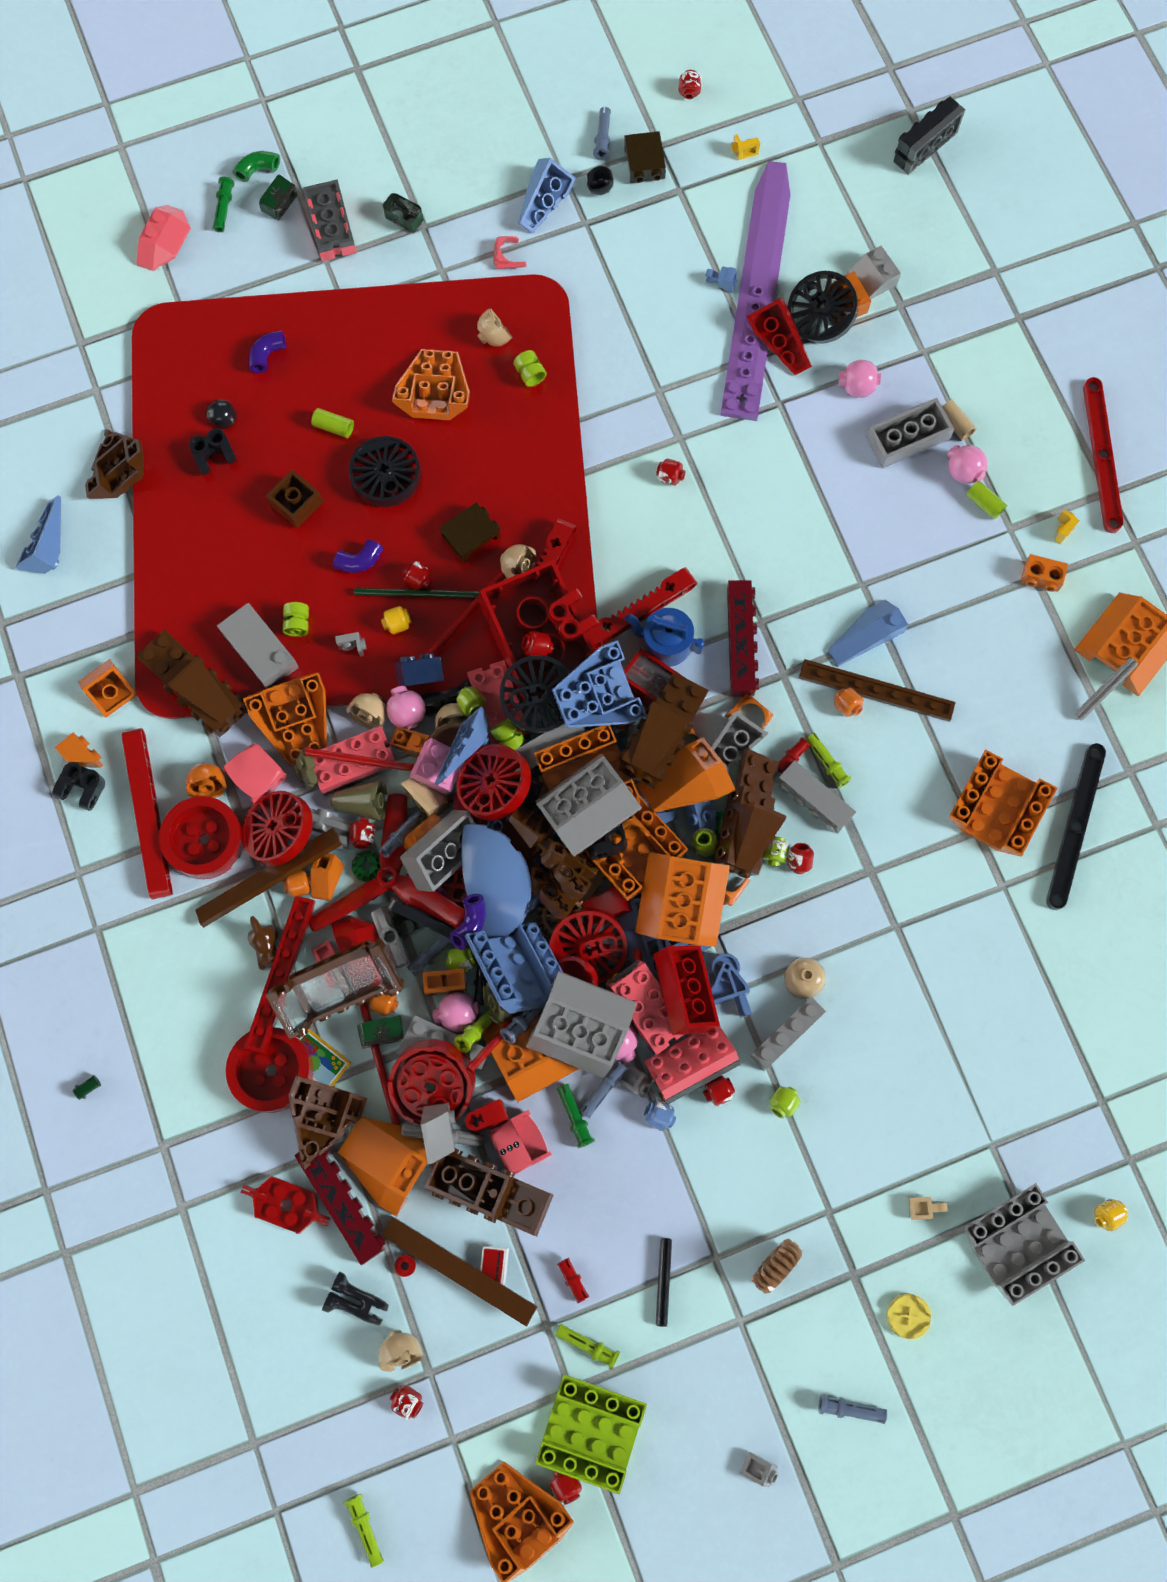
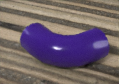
[248,331,286,373]
[333,540,384,573]
[450,894,486,950]

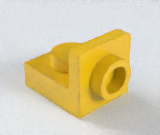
[731,134,760,160]
[1054,509,1080,544]

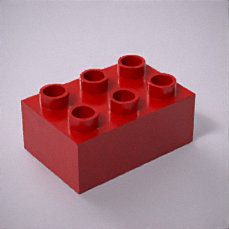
[478,560,594,702]

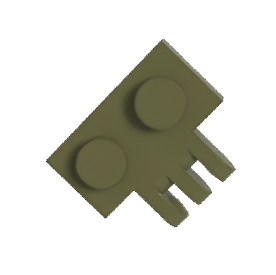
[293,749,317,791]

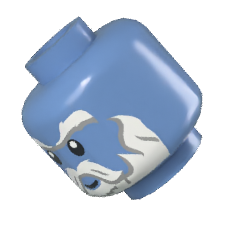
[643,1099,676,1131]

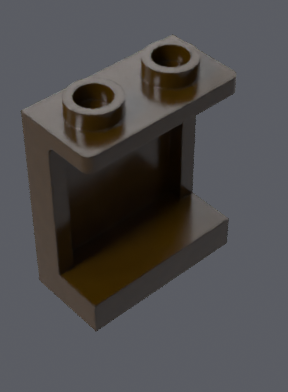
[624,131,666,183]
[439,502,500,564]

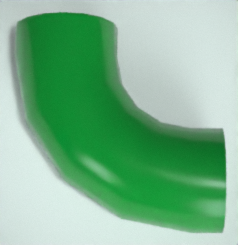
[232,150,280,182]

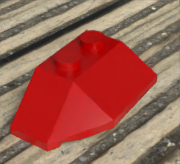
[331,915,387,993]

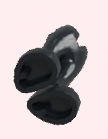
[421,680,471,716]
[322,1271,389,1325]

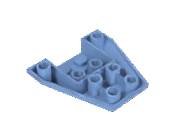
[552,640,646,728]

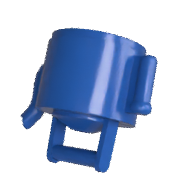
[624,608,705,667]

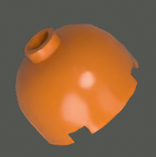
[186,763,227,798]

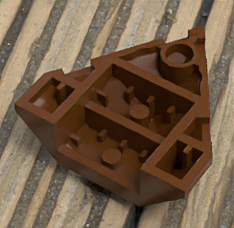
[85,429,144,499]
[289,1075,367,1170]

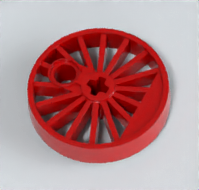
[456,744,531,821]
[241,791,313,866]
[549,908,628,984]

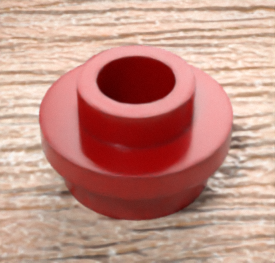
[394,1255,416,1277]

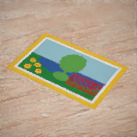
[301,1029,352,1086]

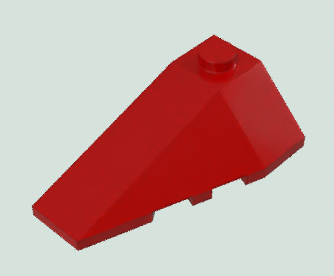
[746,298,812,375]

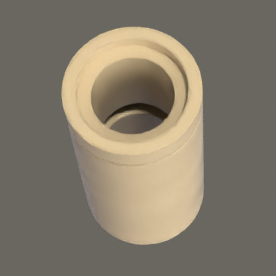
[942,400,977,441]

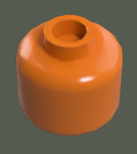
[834,688,864,717]
[283,869,311,897]
[367,994,399,1016]

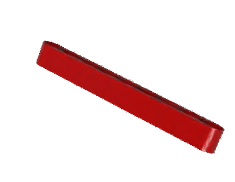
[122,728,173,900]

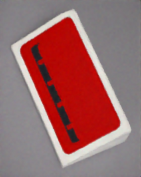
[480,1246,509,1285]

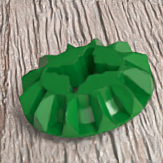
[351,850,381,882]

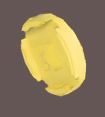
[887,1294,931,1339]

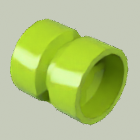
[513,350,547,387]
[283,602,309,637]
[490,719,526,750]

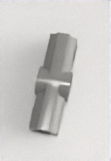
[299,808,353,837]
[370,906,410,969]

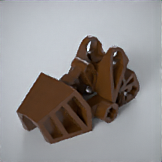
[500,805,598,920]

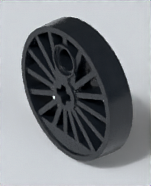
[787,271,858,344]
[349,436,421,507]
[499,656,570,733]

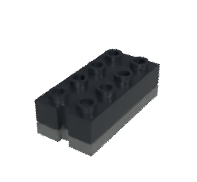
[893,96,966,175]

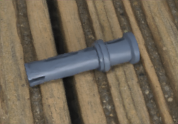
[593,107,611,160]
[500,1007,544,1045]
[818,1393,887,1424]

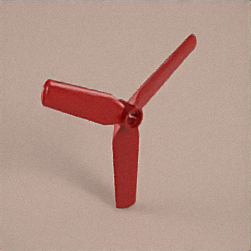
[309,793,465,932]

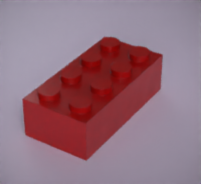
[653,945,720,1035]

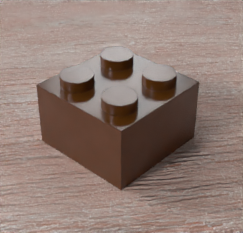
[266,469,323,528]

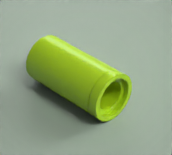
[311,408,354,438]
[966,481,1008,520]

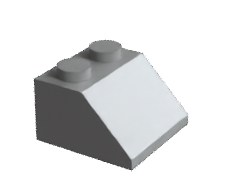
[847,246,901,300]
[421,1103,459,1164]

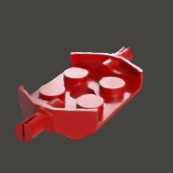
[240,1176,331,1234]

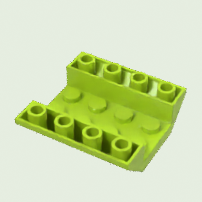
[535,1374,647,1495]

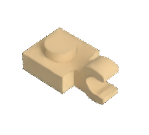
[909,1197,948,1220]

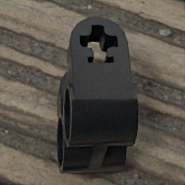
[189,428,237,476]
[52,762,105,811]
[588,823,628,860]

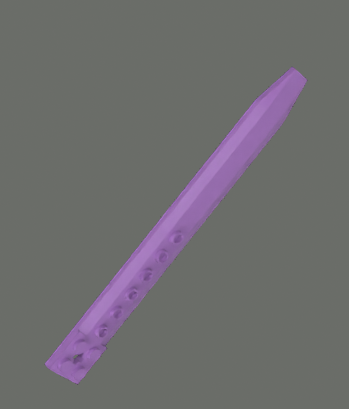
[720,161,790,421]

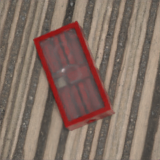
[624,648,684,707]

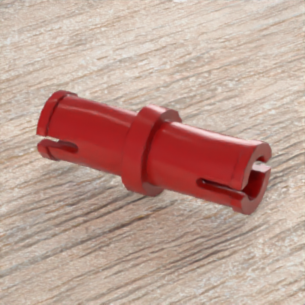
[777,737,810,774]
[557,1257,589,1303]

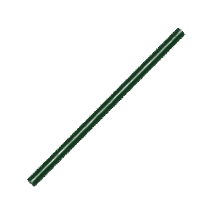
[354,588,480,599]

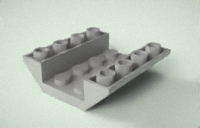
[535,754,642,857]
[526,971,637,1078]
[964,1183,1085,1306]

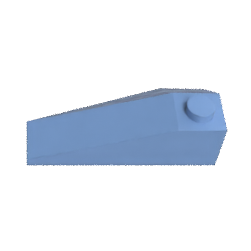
[518,158,576,233]
[15,495,61,574]
[828,600,909,667]
[435,707,491,785]

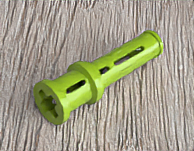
[805,733,852,789]
[454,1008,493,1053]
[555,1323,620,1370]
[343,1493,384,1568]

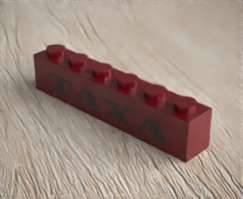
[727,580,759,697]
[294,1149,386,1265]

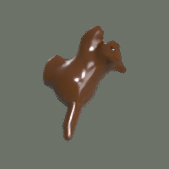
[247,916,278,970]

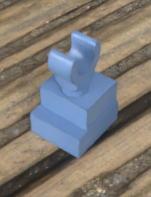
[705,266,737,293]

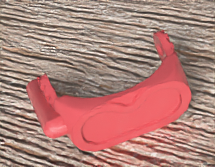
[493,236,527,269]

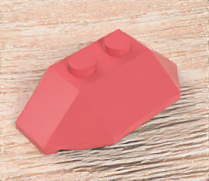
[136,205,191,271]

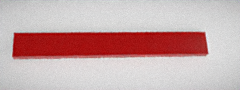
[244,896,316,1055]

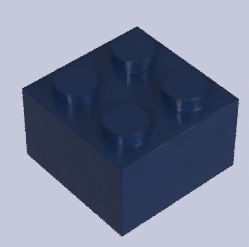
[395,653,444,686]

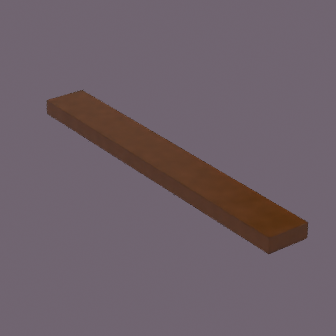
[798,659,956,722]
[195,828,342,928]
[382,1217,538,1327]

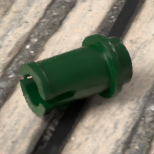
[72,1075,101,1100]

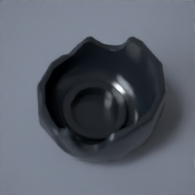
[587,166,614,195]
[206,399,237,430]

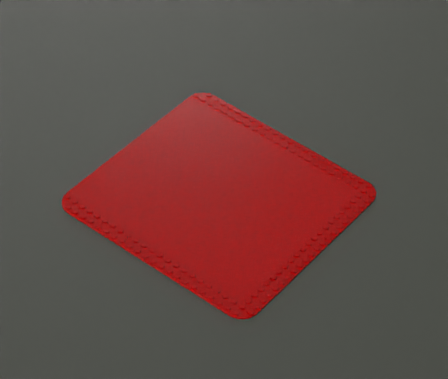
[132,274,597,719]

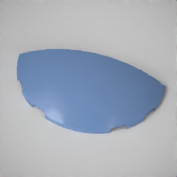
[462,824,531,939]

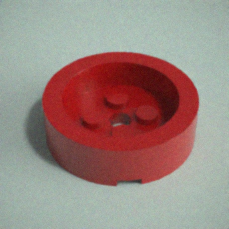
[159,796,244,879]
[225,1027,314,1113]
[388,1039,476,1125]

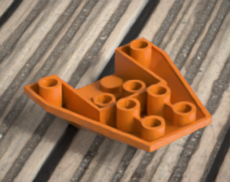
[392,349,470,420]
[243,672,327,766]
[636,737,735,812]
[338,1116,428,1217]
[470,1462,574,1582]

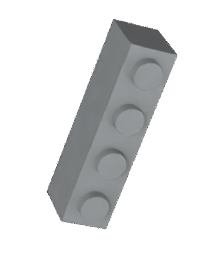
[777,760,856,834]
[750,996,826,1071]

